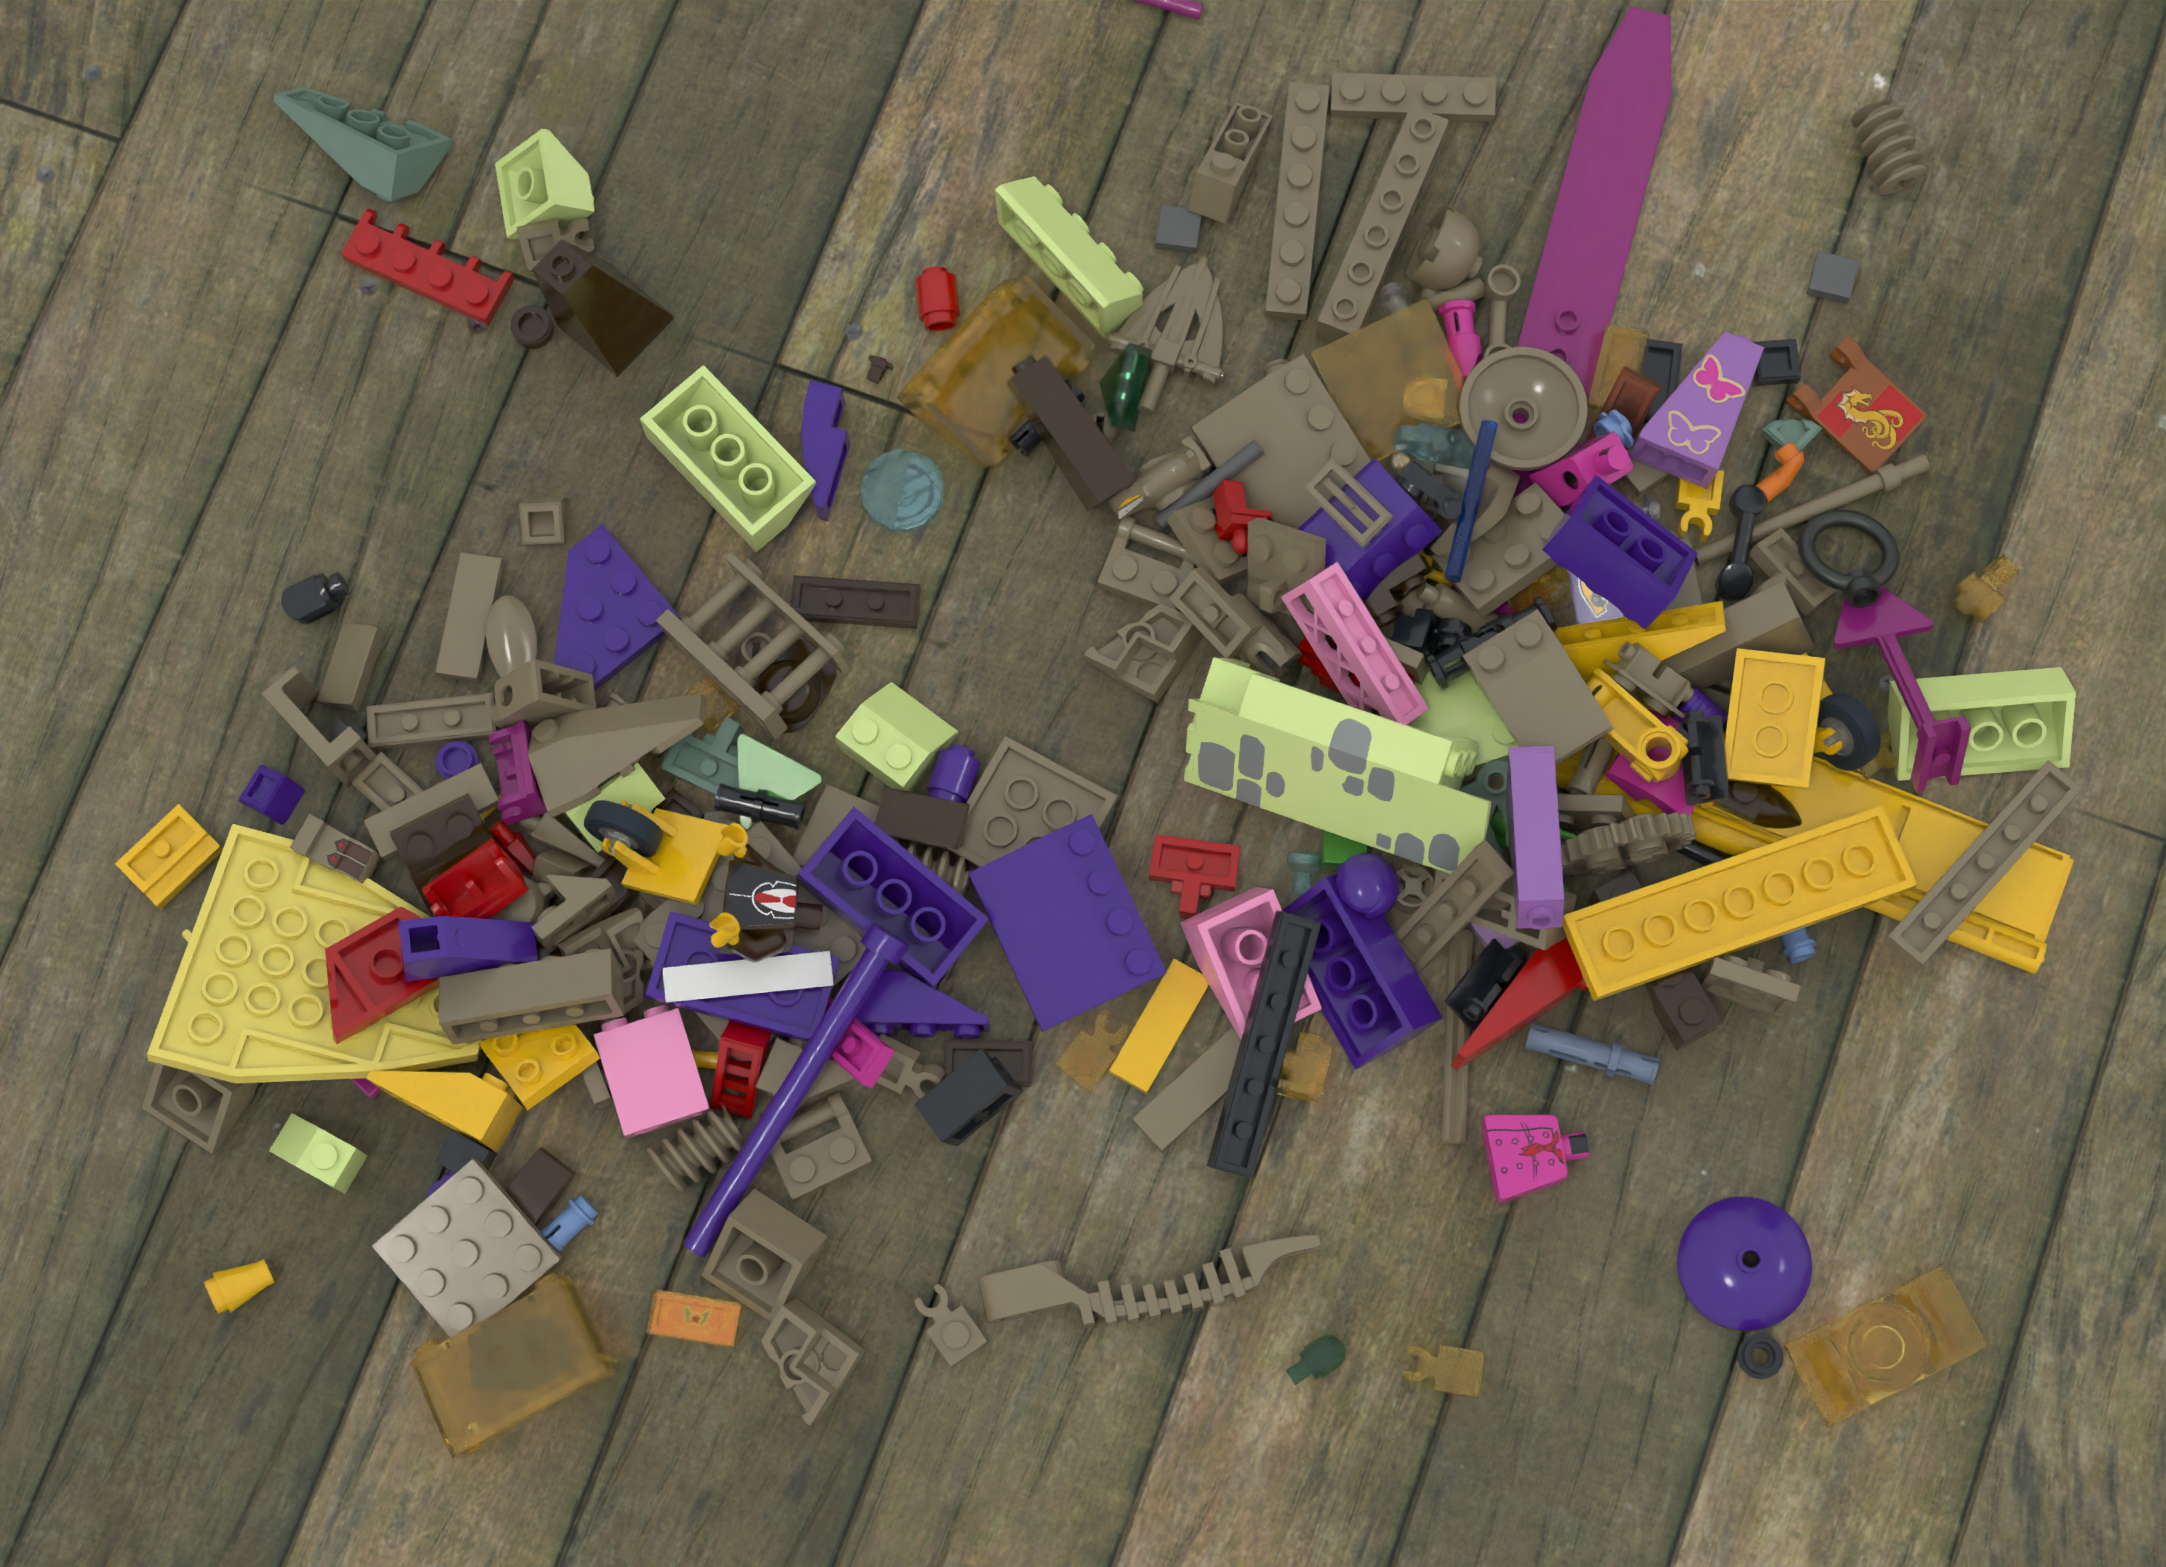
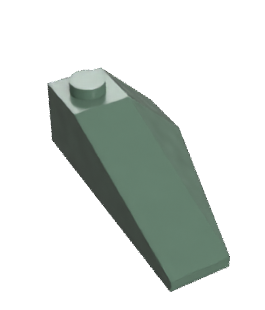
[274,87,453,202]

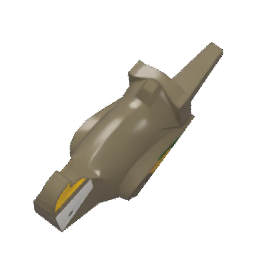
[1108,436,1213,519]

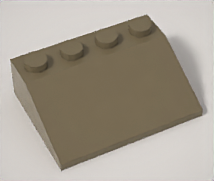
[1190,354,1371,529]

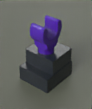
[427,1130,498,1198]

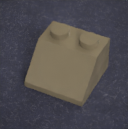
[142,1063,258,1154]
[701,1189,828,1322]

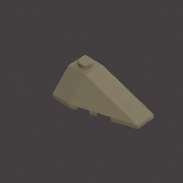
[528,693,706,818]

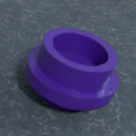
[436,741,480,780]

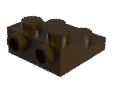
[390,793,492,915]

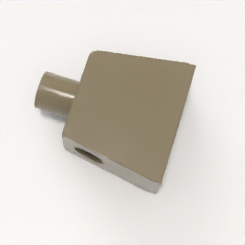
[490,659,596,729]

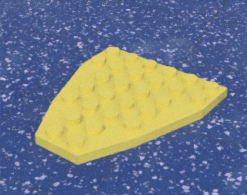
[147,824,484,1084]

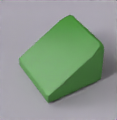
[1322,830,1367,870]

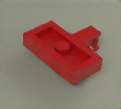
[1149,834,1241,919]

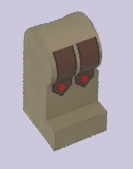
[290,814,381,884]

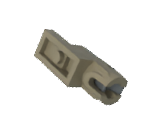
[1169,566,1303,679]

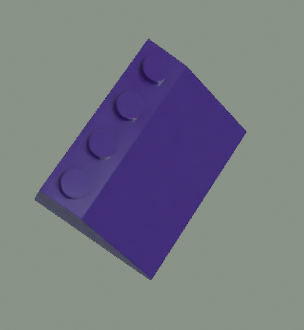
[968,814,1167,1032]

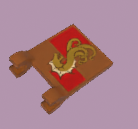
[1785,336,1928,475]

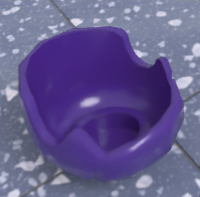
[1336,853,1400,920]

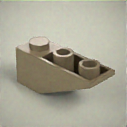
[1188,102,1273,224]

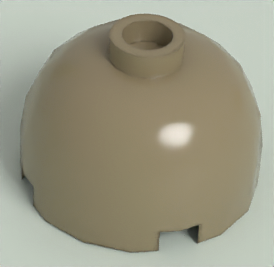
[1405,204,1483,291]

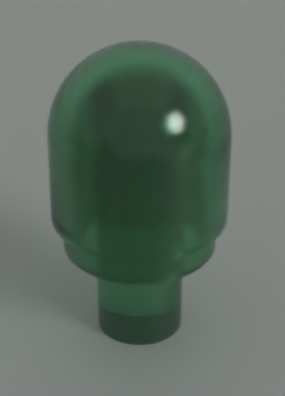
[1286,1335,1346,1385]

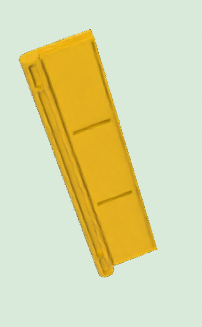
[1555,693,2074,974]

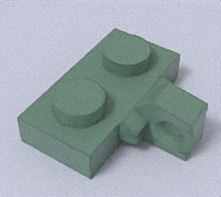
[661,716,744,796]

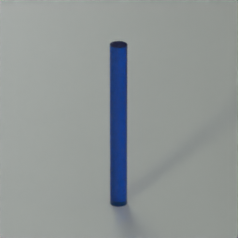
[1444,420,1498,583]

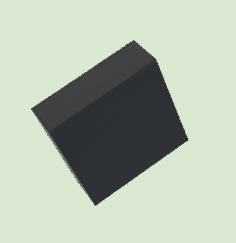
[1754,339,1801,386]

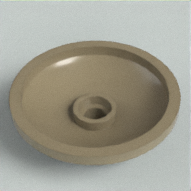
[1459,347,1588,471]

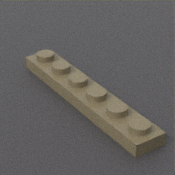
[1265,82,1330,321]
[1884,760,2082,970]

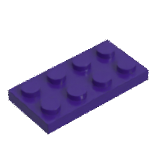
[645,911,840,1042]

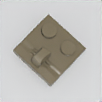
[1247,517,1326,616]
[1699,955,1801,1018]

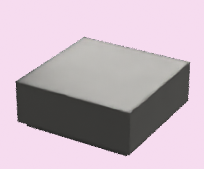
[1156,205,1202,253]
[1807,251,1859,304]

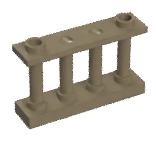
[656,552,850,740]

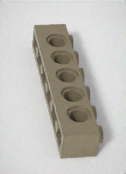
[1315,106,1449,354]

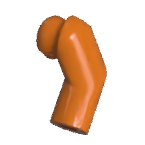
[1756,442,1805,503]

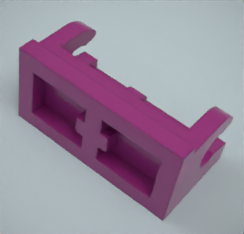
[489,720,547,825]

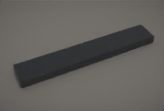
[1207,910,1321,1178]

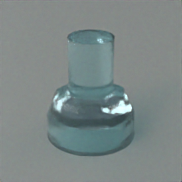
[1287,852,1322,894]

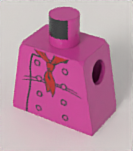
[1529,431,1634,508]
[1480,1115,1589,1205]

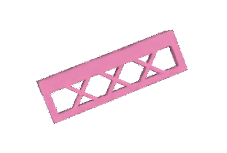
[1281,562,1429,725]

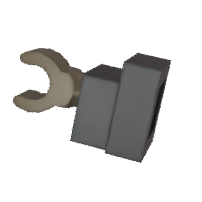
[1380,608,1439,666]

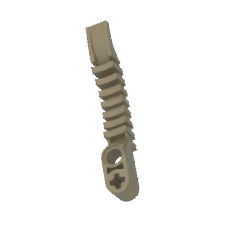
[978,1235,1321,1328]

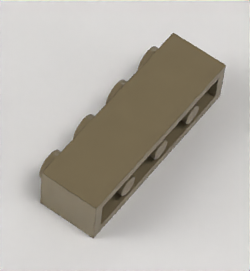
[439,948,624,1045]

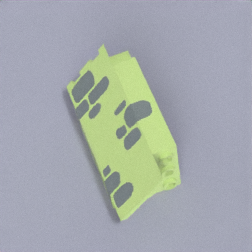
[1184,657,1492,874]

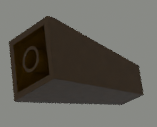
[532,239,674,377]

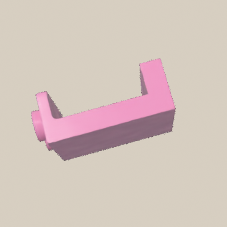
[594,1004,710,1139]

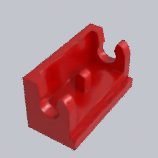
[422,838,528,919]

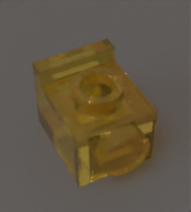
[1276,1033,1333,1104]

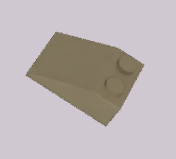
[1463,609,1613,765]

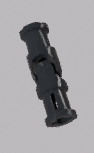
[1424,596,1557,690]

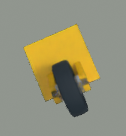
[1802,652,1881,771]
[584,800,728,905]

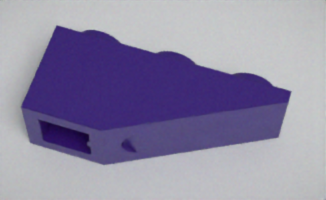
[398,916,538,982]
[856,970,990,1039]

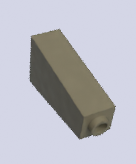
[1652,581,1816,689]

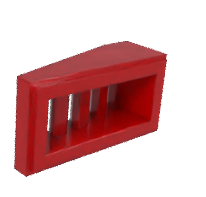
[710,1021,771,1119]

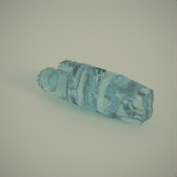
[1393,423,1489,472]

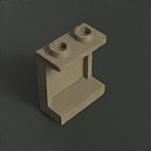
[261,666,376,788]

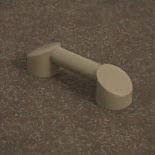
[1481,264,1520,361]

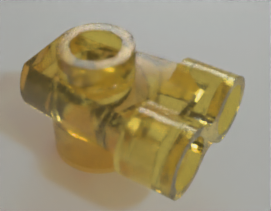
[1952,555,2019,623]

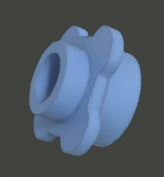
[1594,409,1634,449]

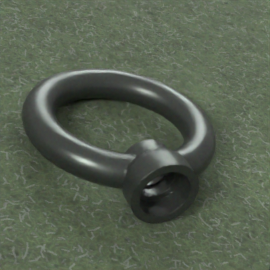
[1798,510,1899,608]

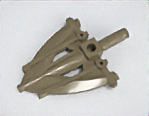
[1107,257,1226,415]

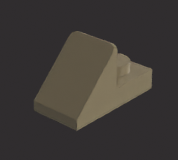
[532,875,618,954]

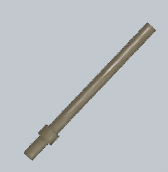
[1693,454,1930,566]

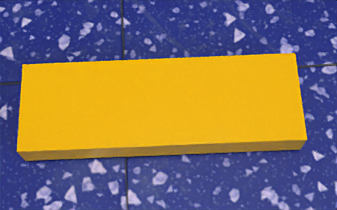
[1109,959,1210,1094]

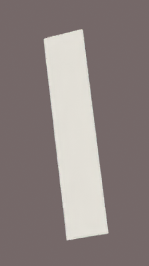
[662,951,834,1003]

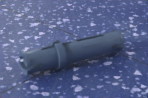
[1525,1022,1660,1085]

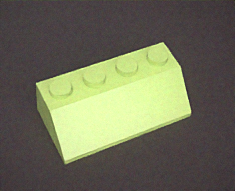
[995,176,1144,339]
[640,365,816,553]
[1888,667,2076,781]

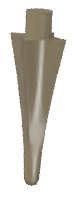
[520,812,606,868]

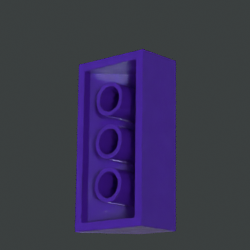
[795,807,989,987]
[1282,874,1443,1070]

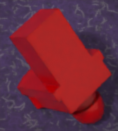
[1213,480,1273,554]

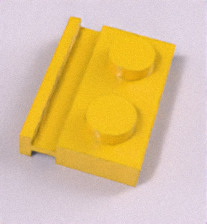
[115,804,223,910]

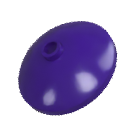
[1677,1197,1812,1331]

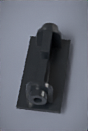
[1679,711,1730,806]
[1444,938,1526,1032]

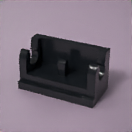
[915,1049,1023,1146]

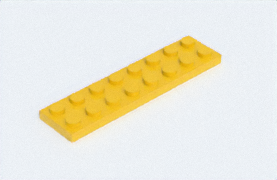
[1562,805,1918,1001]

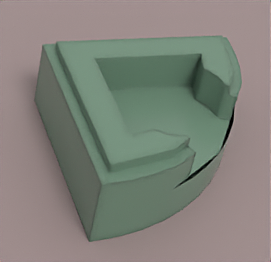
[1761,419,1822,452]

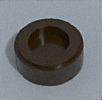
[511,305,554,349]

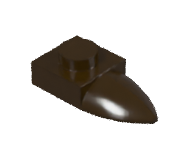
[1713,780,1802,829]

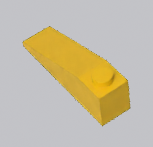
[1553,601,1726,684]

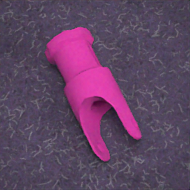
[1438,300,1482,393]

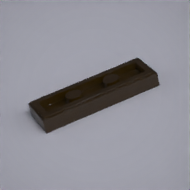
[790,575,921,629]

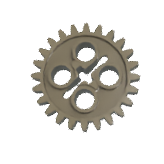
[1561,812,1696,877]

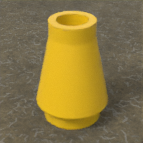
[204,1259,275,1314]

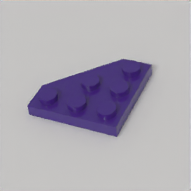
[554,525,681,691]

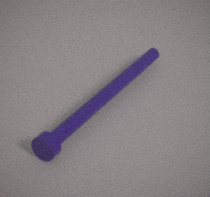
[683,922,910,1257]

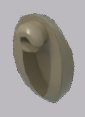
[486,595,537,678]

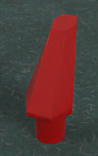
[489,819,537,876]

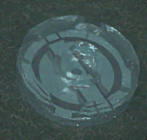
[860,449,945,533]

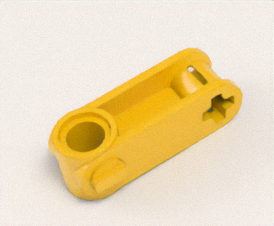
[1586,668,1689,783]

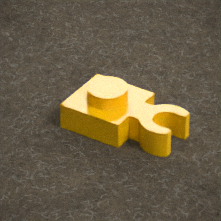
[1674,470,1724,542]

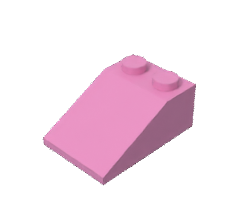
[1180,887,1322,1040]

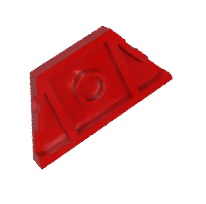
[325,906,439,1044]

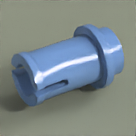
[1780,927,1817,964]
[541,1194,599,1251]

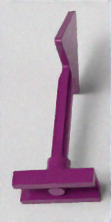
[1833,569,1971,793]

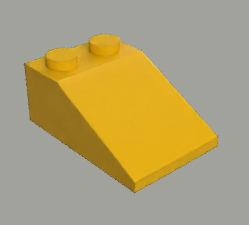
[366,1070,523,1153]

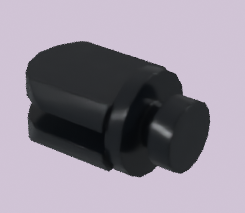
[281,572,350,625]

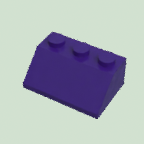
[1297,458,1442,603]
[1542,475,1698,629]

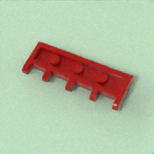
[341,208,514,326]

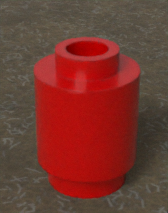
[915,266,960,331]

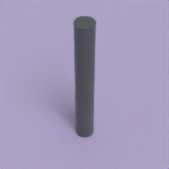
[1156,440,1264,529]

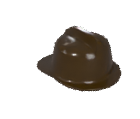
[753,639,836,733]

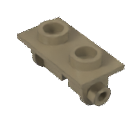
[1603,642,1694,718]

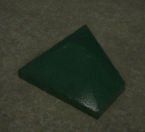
[1099,343,1152,432]

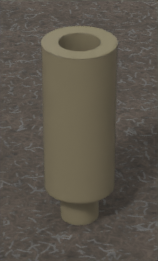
[1416,583,1498,637]

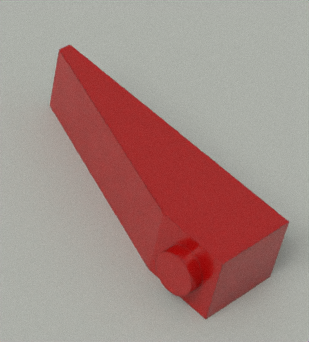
[1451,937,1587,1071]

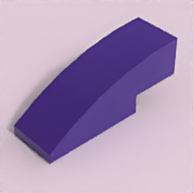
[802,380,850,521]

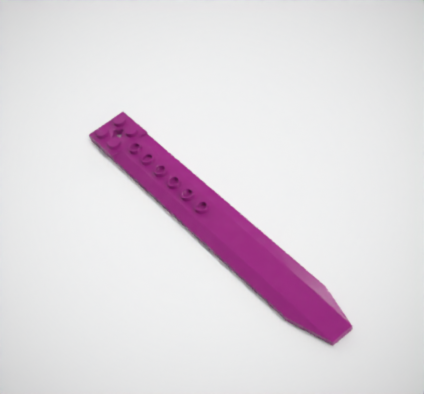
[1451,7,1671,617]

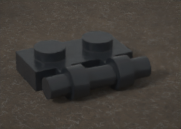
[1391,451,1464,520]

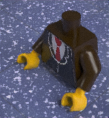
[709,823,823,963]

